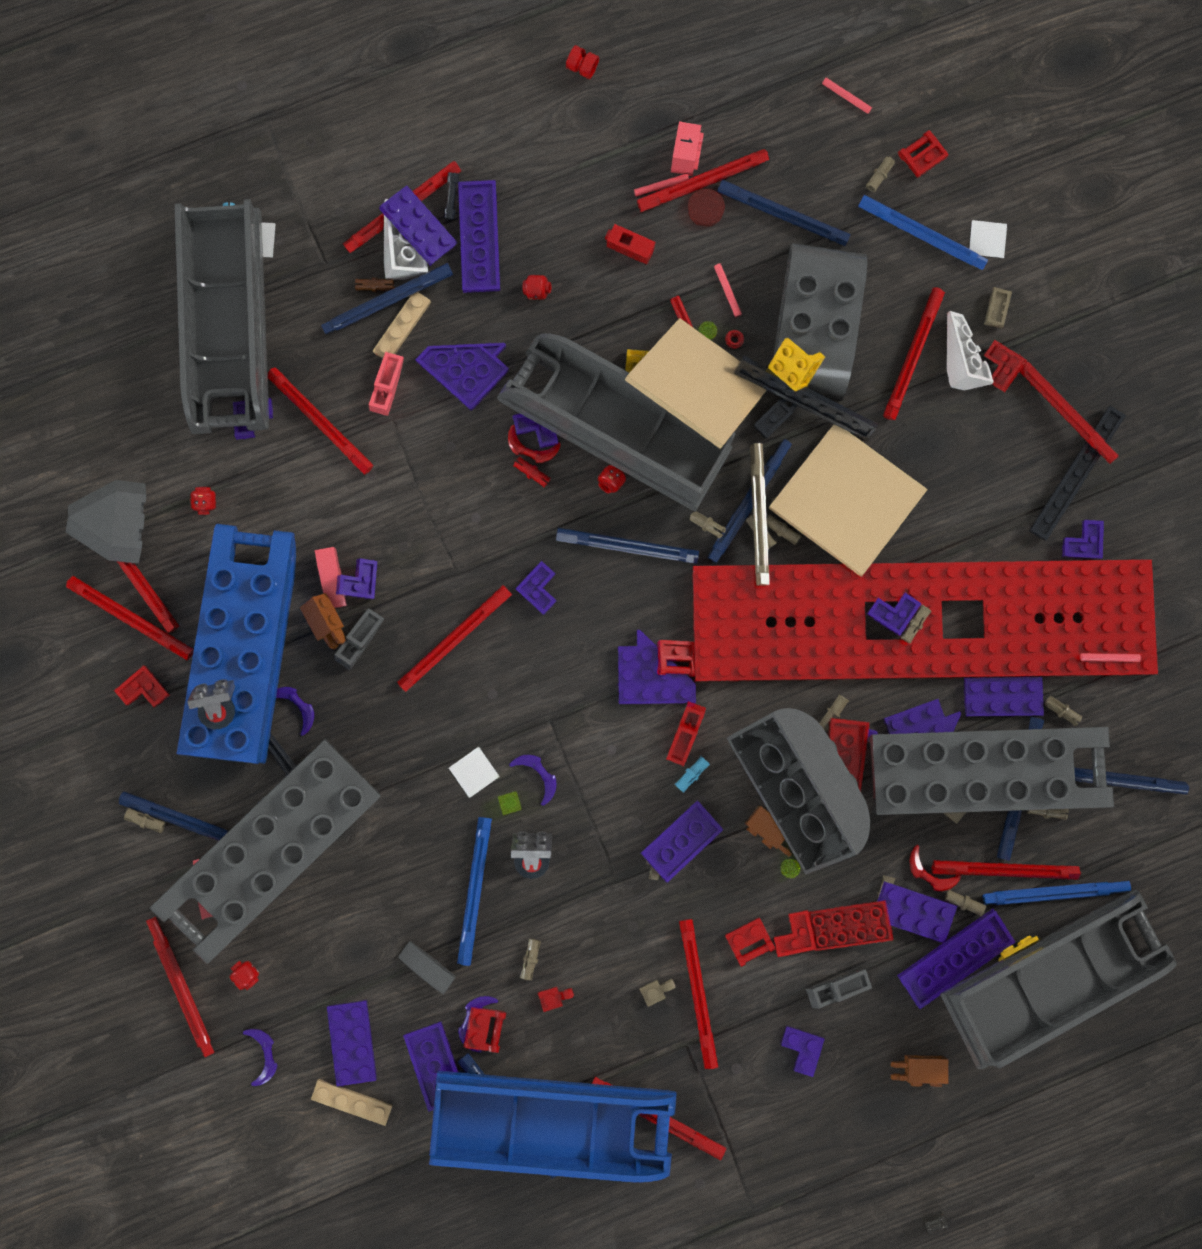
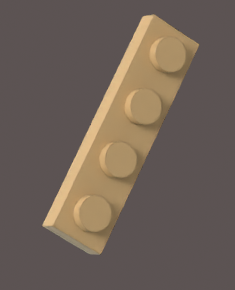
[373,292,431,359]
[311,1079,393,1126]

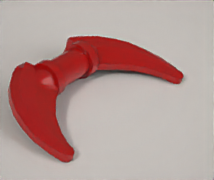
[508,425,561,463]
[909,845,962,891]

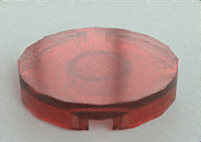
[688,189,725,226]

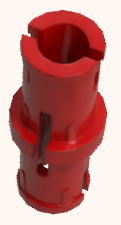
[513,456,551,488]

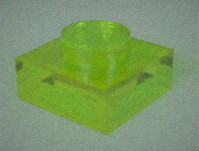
[498,791,522,815]

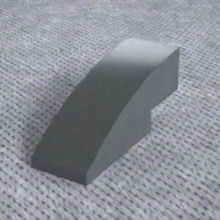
[334,608,384,670]
[398,941,456,995]
[806,969,872,1009]

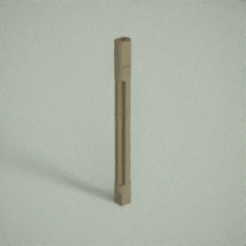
[750,443,769,586]

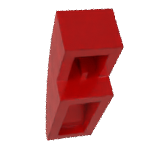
[666,701,706,766]

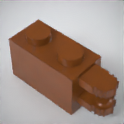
[300,593,346,650]
[745,806,792,857]
[891,1055,948,1087]

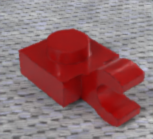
[538,986,574,1012]

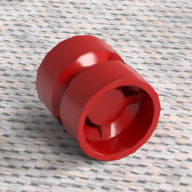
[566,45,599,80]

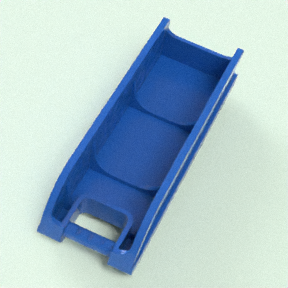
[177,524,296,764]
[429,1071,677,1182]

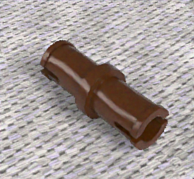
[355,277,394,293]

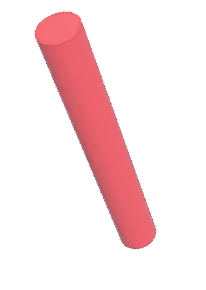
[822,78,872,114]
[634,173,689,197]
[714,264,742,318]
[1080,653,1141,662]

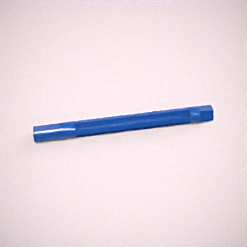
[858,195,988,270]
[457,817,492,966]
[982,881,1131,905]

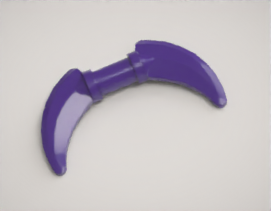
[276,687,314,736]
[509,755,557,806]
[458,996,498,1052]
[243,1029,277,1086]

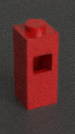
[605,224,656,265]

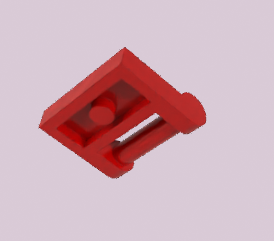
[898,130,949,178]
[657,640,695,677]
[725,917,776,967]
[464,1007,506,1053]

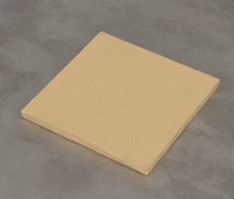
[625,318,767,449]
[769,424,928,577]

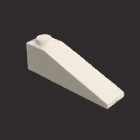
[384,199,428,280]
[947,311,994,390]

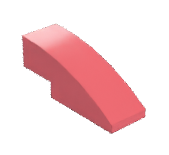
[369,352,404,416]
[315,547,347,608]

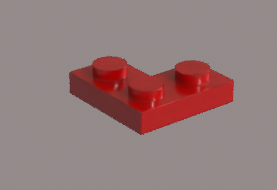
[984,340,1027,392]
[114,666,170,707]
[773,910,816,957]

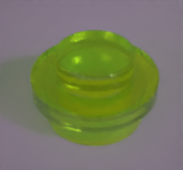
[699,321,717,340]
[781,859,800,878]

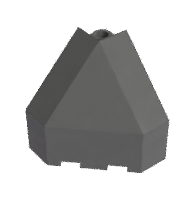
[66,480,146,564]

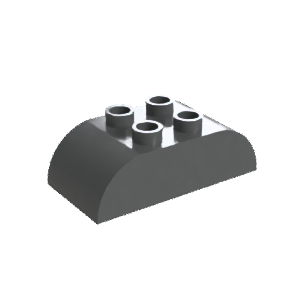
[773,243,867,401]
[726,708,870,875]

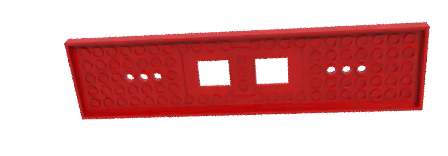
[692,560,1158,682]

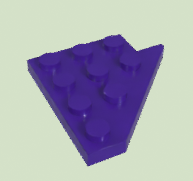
[415,343,510,411]
[618,630,696,704]
[883,699,961,734]

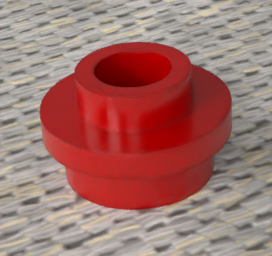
[725,330,744,349]

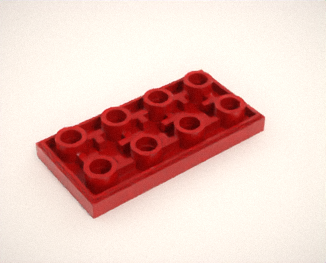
[808,900,894,951]

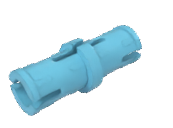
[675,756,710,793]

